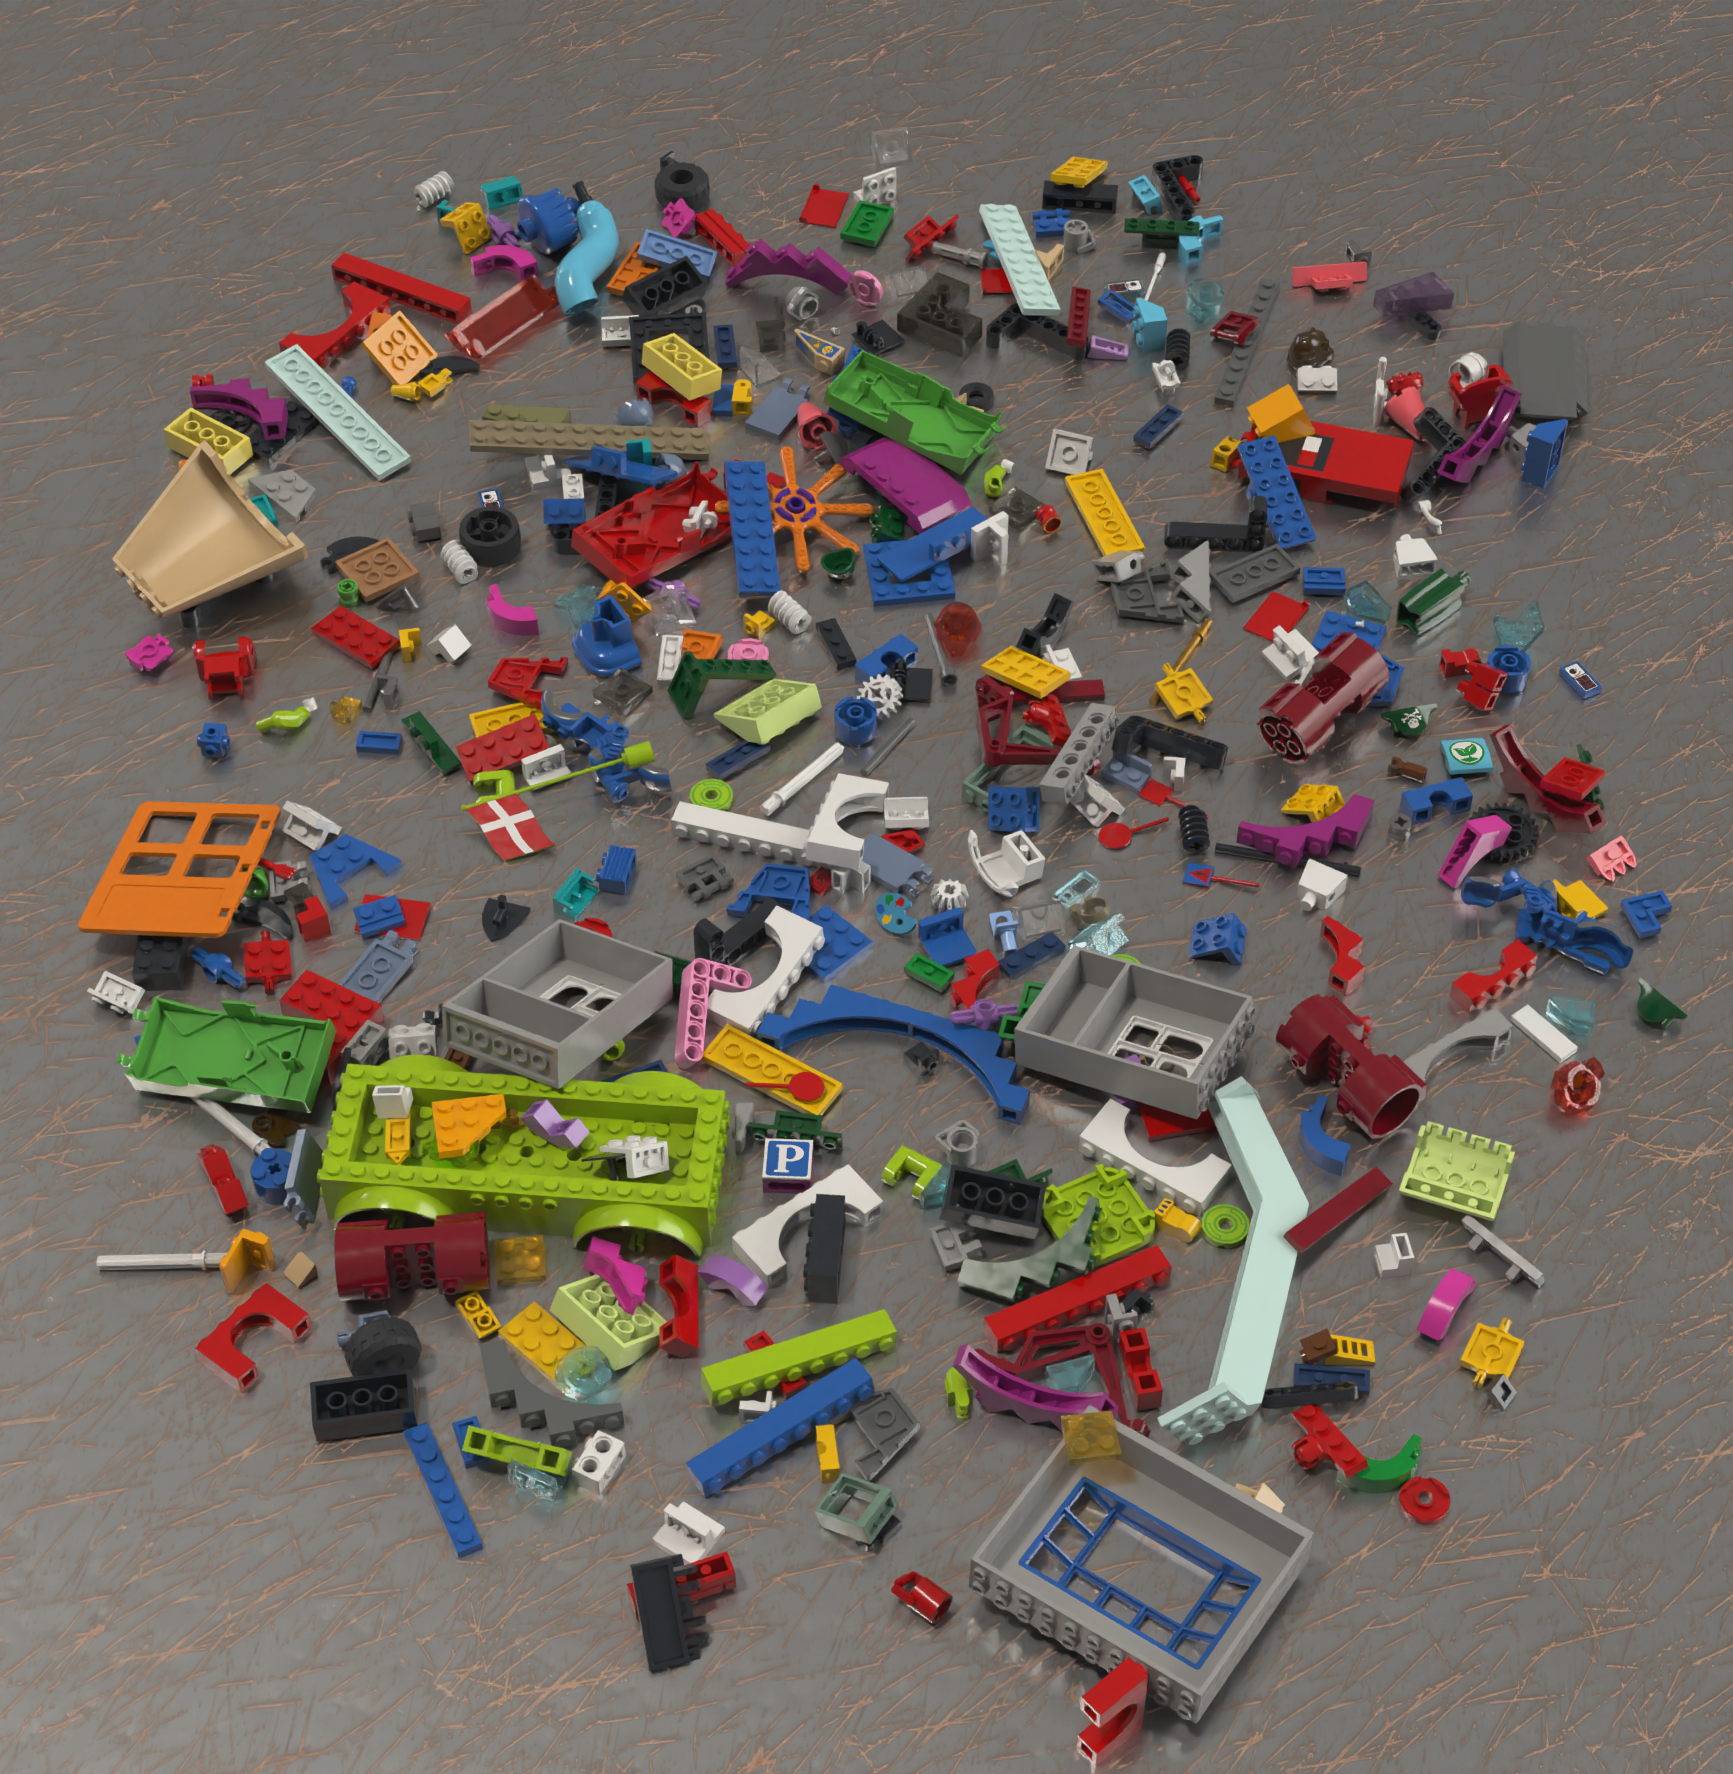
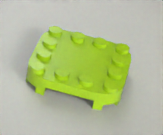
[1041,1164,1155,1267]

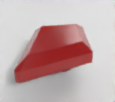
[881,829,925,853]

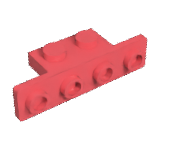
[1292,261,1367,292]

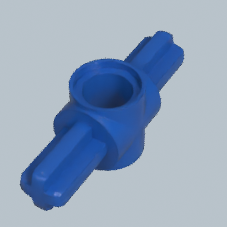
[190,947,245,988]

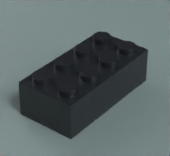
[622,255,708,316]
[132,935,190,991]
[940,1164,1046,1239]
[803,1194,846,1304]
[310,1369,418,1441]

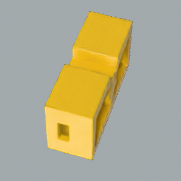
[816,1424,839,1483]

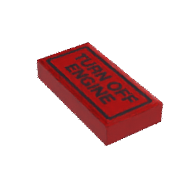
[810,866,832,897]

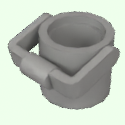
[1063,219,1096,254]
[785,286,819,321]
[935,1120,980,1168]

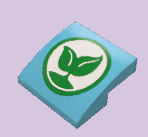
[1440,738,1493,775]

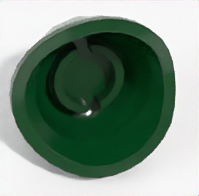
[821,548,856,579]

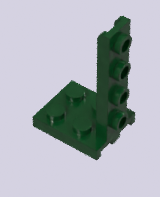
[667,652,776,718]

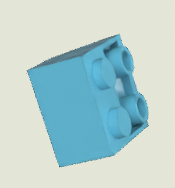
[1132,298,1167,352]

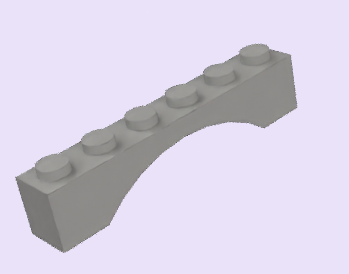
[1403,1008,1513,1082]

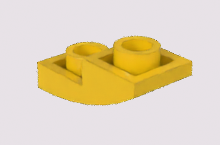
[455,1291,501,1339]

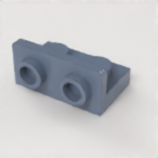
[1101,751,1152,795]

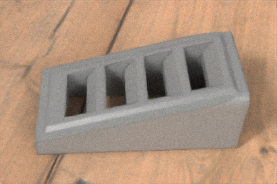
[735,1102,754,1155]

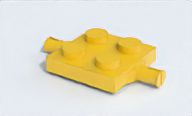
[1154,663,1213,724]
[1459,1317,1525,1388]

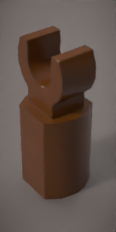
[1387,757,1428,783]

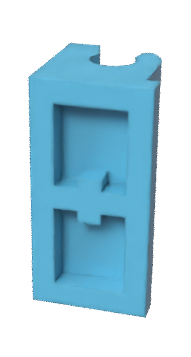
[1128,175,1163,215]

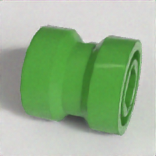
[337,579,360,608]

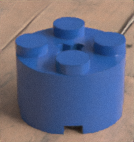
[1487,645,1531,693]
[834,697,877,748]
[250,1148,292,1205]

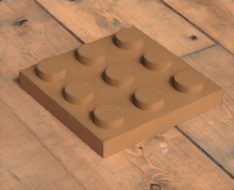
[335,537,420,603]

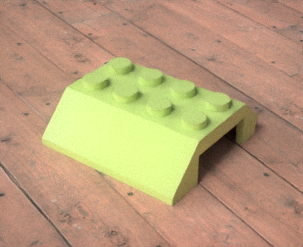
[1398,1121,1515,1221]

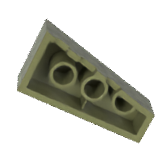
[482,404,571,424]

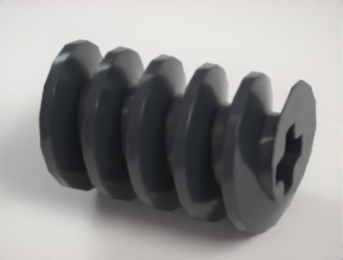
[1165,328,1191,371]
[1178,805,1210,853]

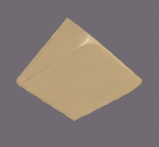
[283,1251,318,1289]

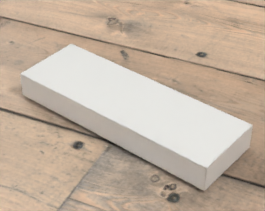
[657,635,683,685]
[1510,1005,1578,1063]

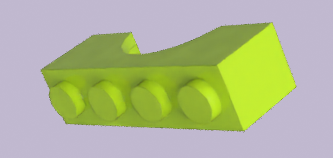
[462,1426,572,1477]

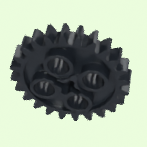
[1469,802,1540,862]

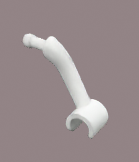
[1418,500,1442,535]

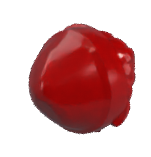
[1386,372,1424,397]

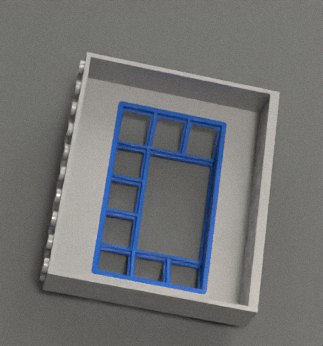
[969,1405,1314,1724]

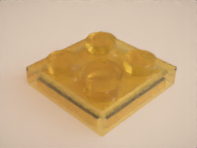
[494,1235,546,1285]
[1060,1410,1122,1465]

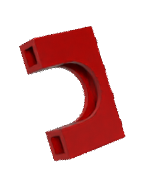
[195,1283,312,1393]
[1077,1657,1149,1766]

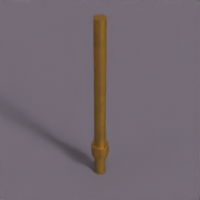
[1149,618,1213,705]

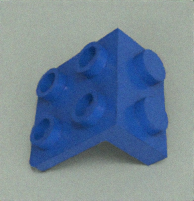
[543,498,586,528]
[918,907,977,967]
[1189,913,1247,965]

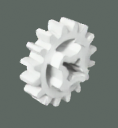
[857,674,903,720]

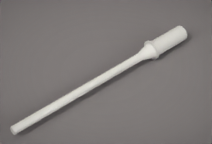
[1144,253,1166,301]

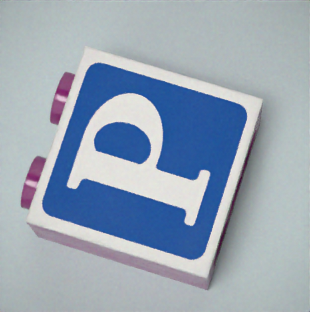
[762,1138,814,1194]

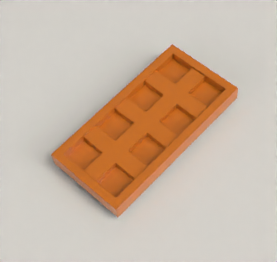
[607,241,663,296]

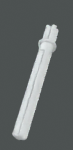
[760,742,844,816]
[190,1097,271,1156]
[96,1251,227,1270]

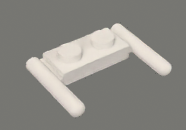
[1373,357,1388,427]

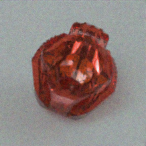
[933,602,982,657]
[1550,1057,1605,1115]

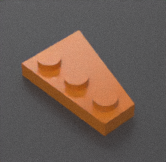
[681,629,723,659]

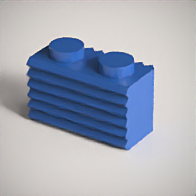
[596,845,637,894]

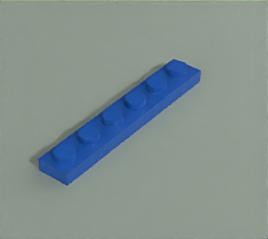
[403,1422,483,1558]

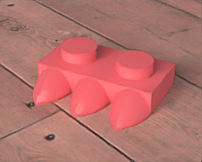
[1586,835,1636,882]

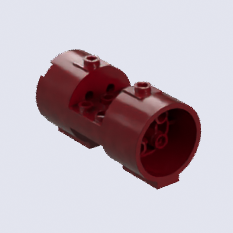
[1257,632,1389,765]
[1276,994,1427,1139]
[334,1212,490,1302]

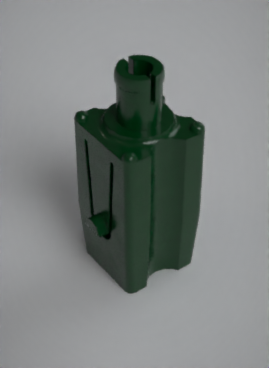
[1396,568,1471,636]

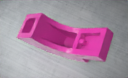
[486,584,539,636]

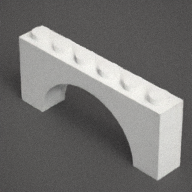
[803,773,889,870]
[706,905,825,1037]
[1078,1099,1232,1217]
[732,1165,884,1289]

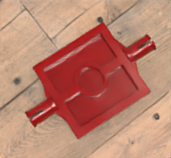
[243,930,292,995]

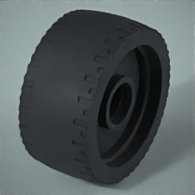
[459,506,521,567]

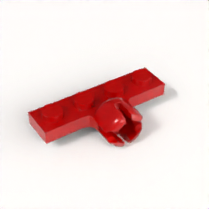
[1022,694,1071,747]
[1291,1404,1368,1479]

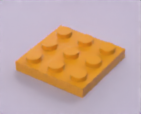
[360,311,438,385]

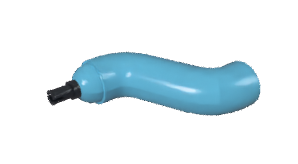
[554,181,619,316]

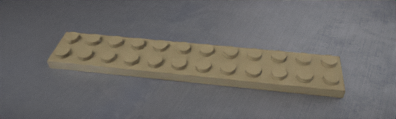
[468,419,709,460]

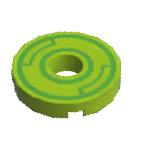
[690,779,733,811]
[1201,1204,1250,1248]

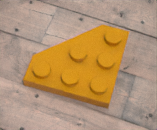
[431,1094,506,1159]

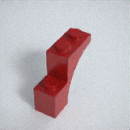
[1320,916,1365,996]
[949,949,999,1025]
[196,1144,249,1215]

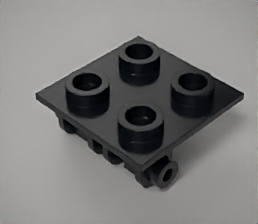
[851,319,905,355]
[890,659,933,701]

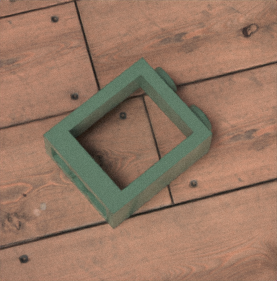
[814,1473,898,1544]

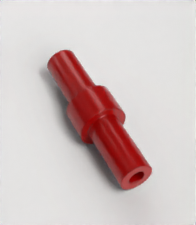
[1178,176,1201,204]

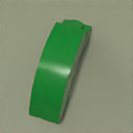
[998,981,1046,1042]
[1336,1434,1423,1494]

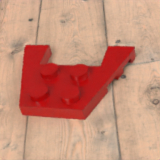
[488,657,568,709]

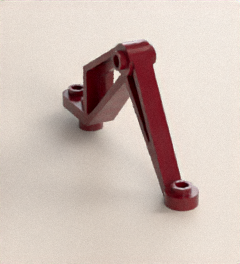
[975,676,1101,776]
[974,1323,1151,1438]

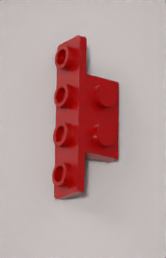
[903,214,959,262]

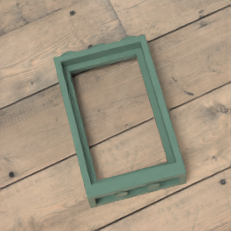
[962,723,1063,813]

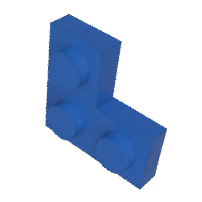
[1620,890,1672,939]

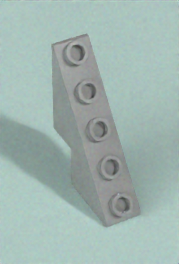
[1169,541,1211,623]

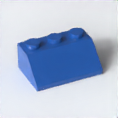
[1521,419,1568,489]

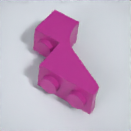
[583,1236,648,1315]

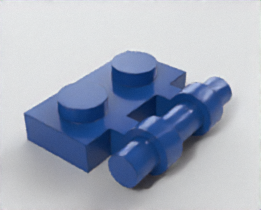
[1032,208,1071,238]

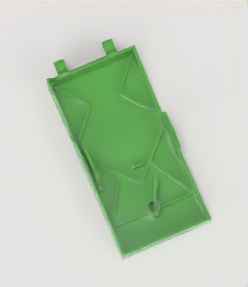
[823,350,1007,475]
[117,996,337,1113]

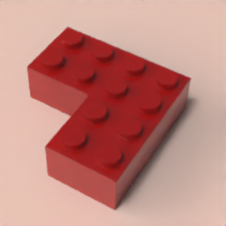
[279,969,385,1085]

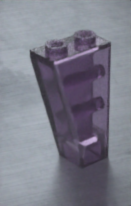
[1373,272,1454,317]

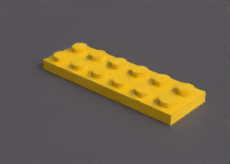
[1065,468,1145,557]
[701,1024,843,1116]

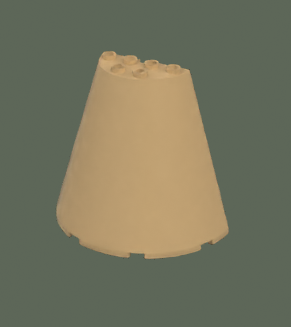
[112,440,308,619]

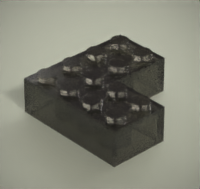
[897,272,983,358]

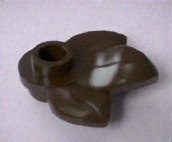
[252,1108,300,1146]

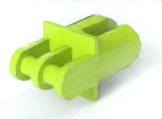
[944,1367,973,1420]

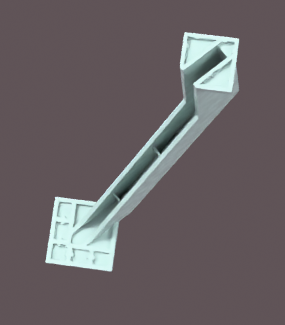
[1158,1076,1309,1446]

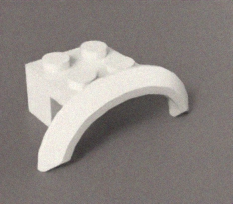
[968,830,1045,898]

